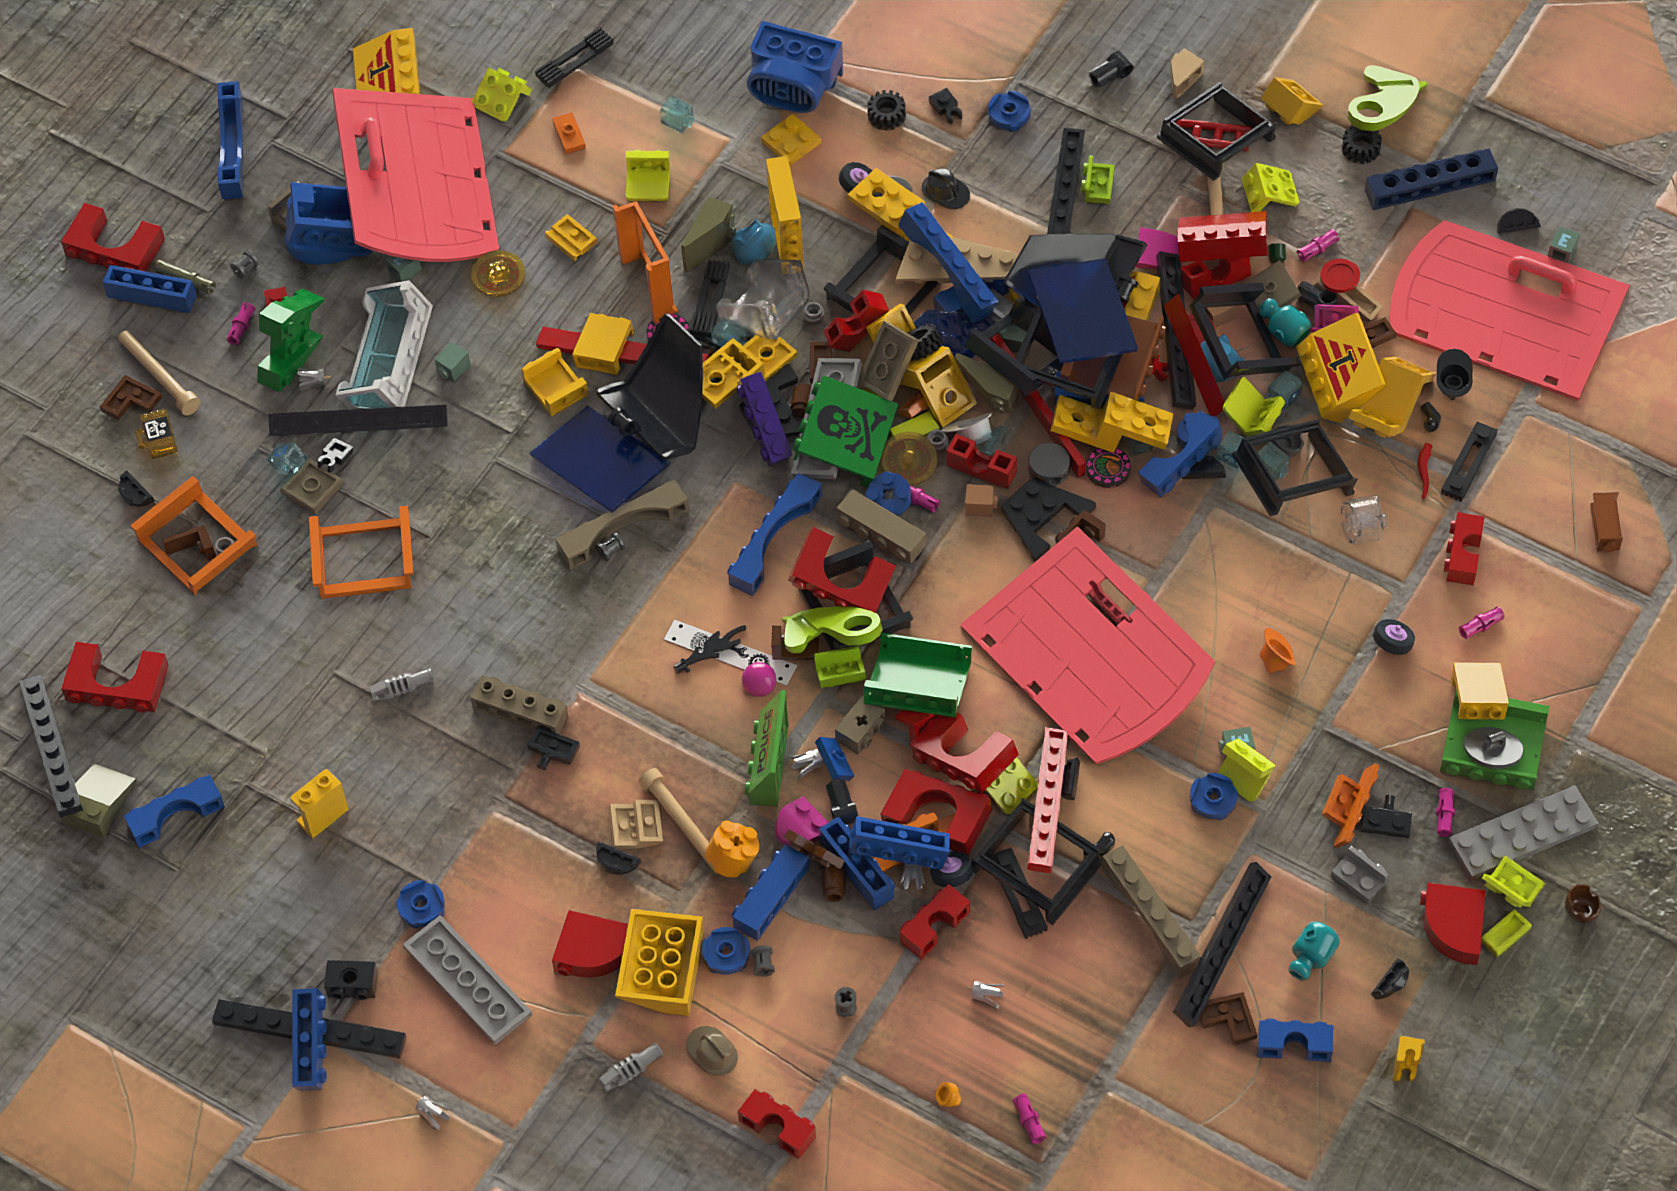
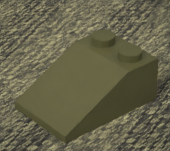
[681,197,736,272]
[955,353,1020,413]
[57,763,137,838]

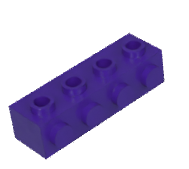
[736,372,793,466]

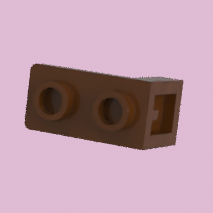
[1055,510,1106,544]
[162,525,216,561]
[771,625,819,660]

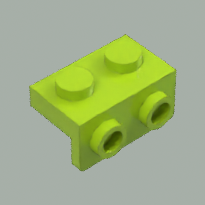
[1081,156,1115,204]
[814,646,866,688]

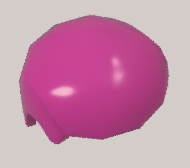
[742,662,777,697]

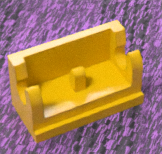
[1392,1036,1425,1082]

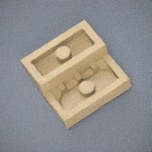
[608,800,663,850]

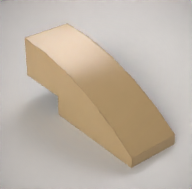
[1314,279,1383,322]

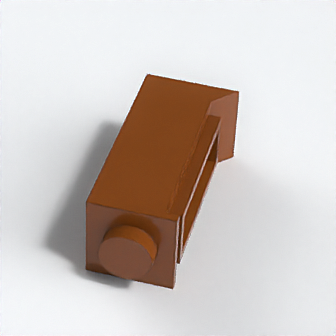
[1590,492,1623,552]

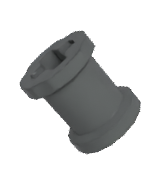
[230,250,259,279]
[596,533,626,561]
[751,945,775,977]
[835,987,857,1017]

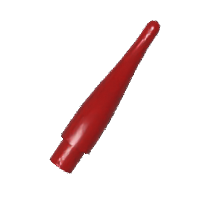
[1417,443,1433,499]

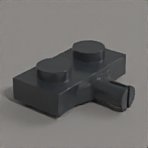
[527,726,580,771]
[1361,795,1412,838]

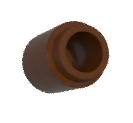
[791,383,811,418]
[822,865,846,902]

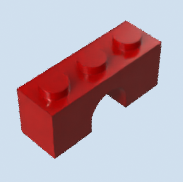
[1181,257,1251,299]
[823,290,889,352]
[946,434,1017,489]
[1443,512,1485,586]
[899,884,970,960]
[738,1089,816,1160]

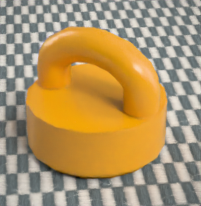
[936,1082,961,1107]

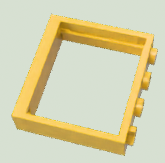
[766,156,804,273]

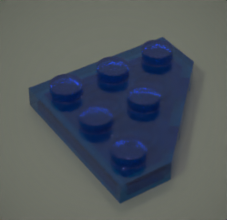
[913,310,1000,359]

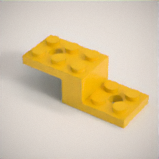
[847,168,953,241]
[702,326,798,409]
[1050,391,1174,453]

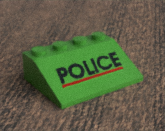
[745,690,789,807]

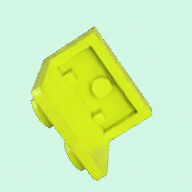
[472,67,532,122]
[626,150,670,201]
[1241,163,1299,212]
[1223,377,1285,437]
[1218,738,1276,802]
[973,758,1038,814]
[1482,856,1546,908]

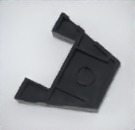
[739,363,803,441]
[1001,477,1096,562]

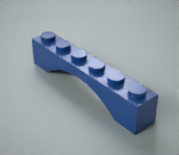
[218,81,243,199]
[898,202,998,324]
[727,473,822,596]

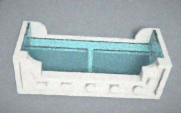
[336,280,433,409]

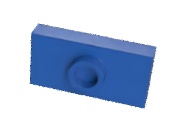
[815,737,854,781]

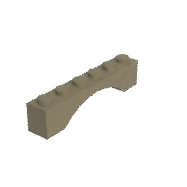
[556,480,689,570]
[1102,845,1201,980]

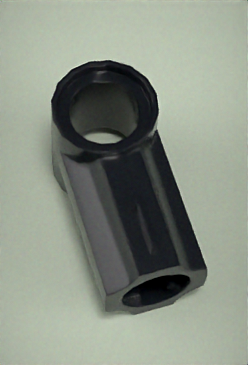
[1089,51,1134,88]
[1297,281,1338,308]
[826,779,858,825]

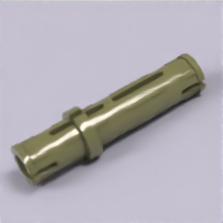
[154,259,216,295]

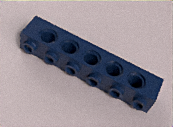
[1365,148,1498,210]

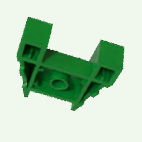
[257,289,325,392]

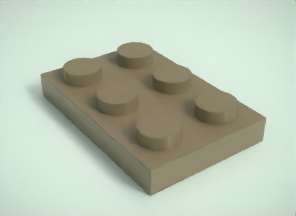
[858,321,919,401]

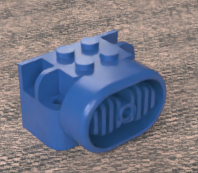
[747,21,843,113]
[284,182,373,265]

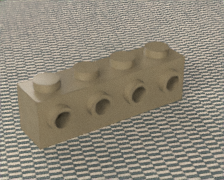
[836,489,926,564]
[470,675,568,734]

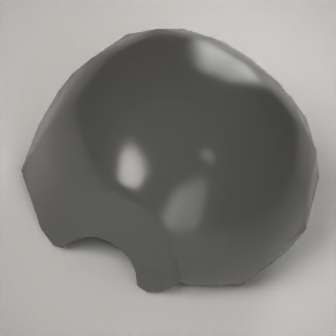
[1270,425,1304,458]

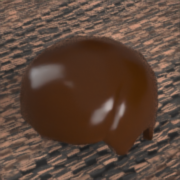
[1565,884,1602,923]

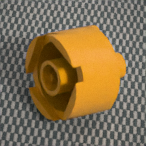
[705,821,759,878]

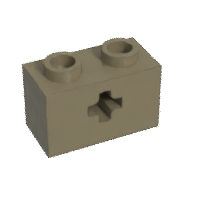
[835,696,886,754]

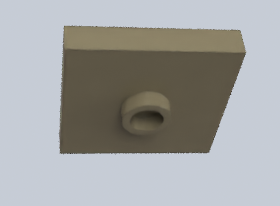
[1243,260,1302,319]
[280,458,344,515]

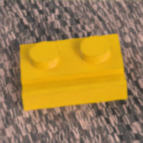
[544,214,597,261]

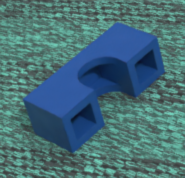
[1257,1019,1333,1062]

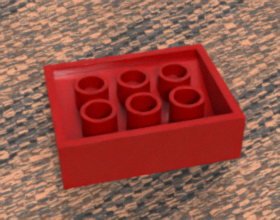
[1178,211,1268,262]

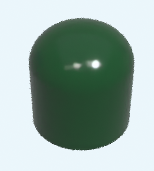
[1268,243,1286,263]

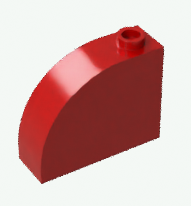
[1420,883,1486,965]
[552,910,628,978]

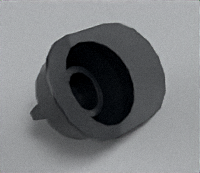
[922,168,970,209]
[1436,348,1473,400]

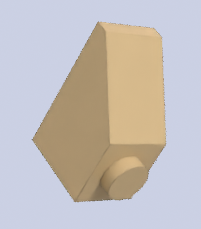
[1170,48,1204,100]

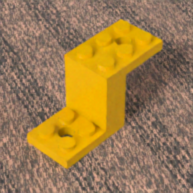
[866,304,977,428]
[1349,356,1436,438]

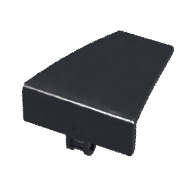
[1004,233,1147,332]
[596,313,703,461]

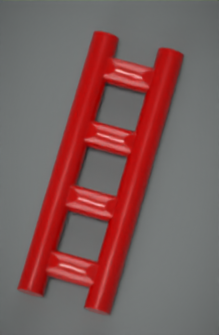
[1176,119,1251,151]

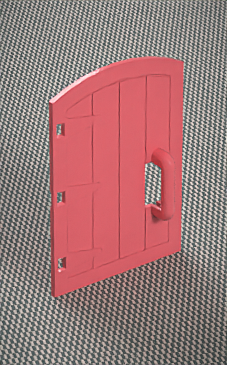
[332,88,499,262]
[1389,220,1630,401]
[960,526,1215,764]

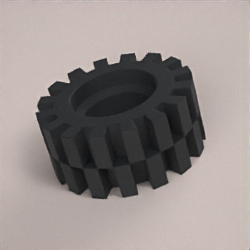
[867,90,906,131]
[1342,125,1382,164]
[908,324,943,361]

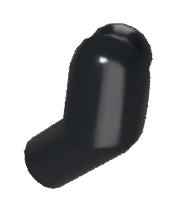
[1421,402,1441,432]
[1083,832,1116,856]

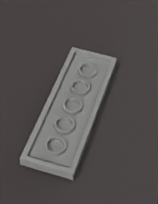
[791,358,862,479]
[1448,785,1599,880]
[403,915,532,1045]

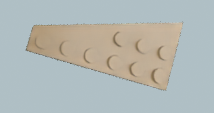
[896,236,1019,284]

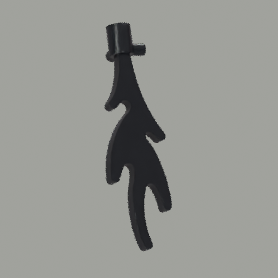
[673,625,746,673]

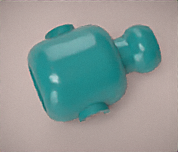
[1258,298,1312,348]
[1288,921,1340,981]

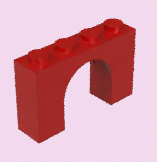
[61,203,165,272]
[788,527,896,613]
[61,641,169,713]
[909,713,1019,793]
[880,769,992,856]

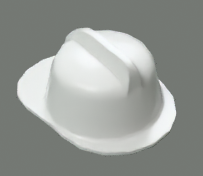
[942,413,992,444]

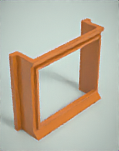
[612,201,678,324]
[130,476,258,595]
[309,505,414,599]

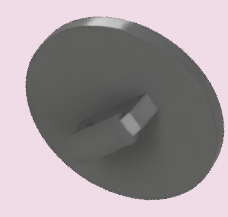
[1464,727,1523,769]

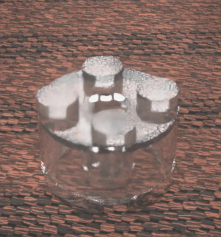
[1341,495,1388,545]

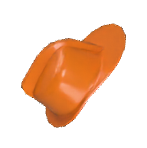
[1259,628,1296,674]

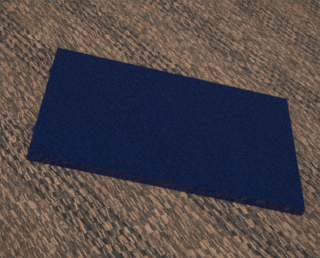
[1028,258,1138,364]
[530,405,670,513]

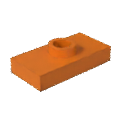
[552,112,586,154]
[897,390,929,418]

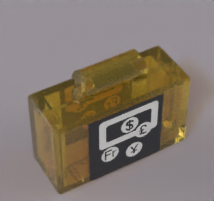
[135,409,178,459]

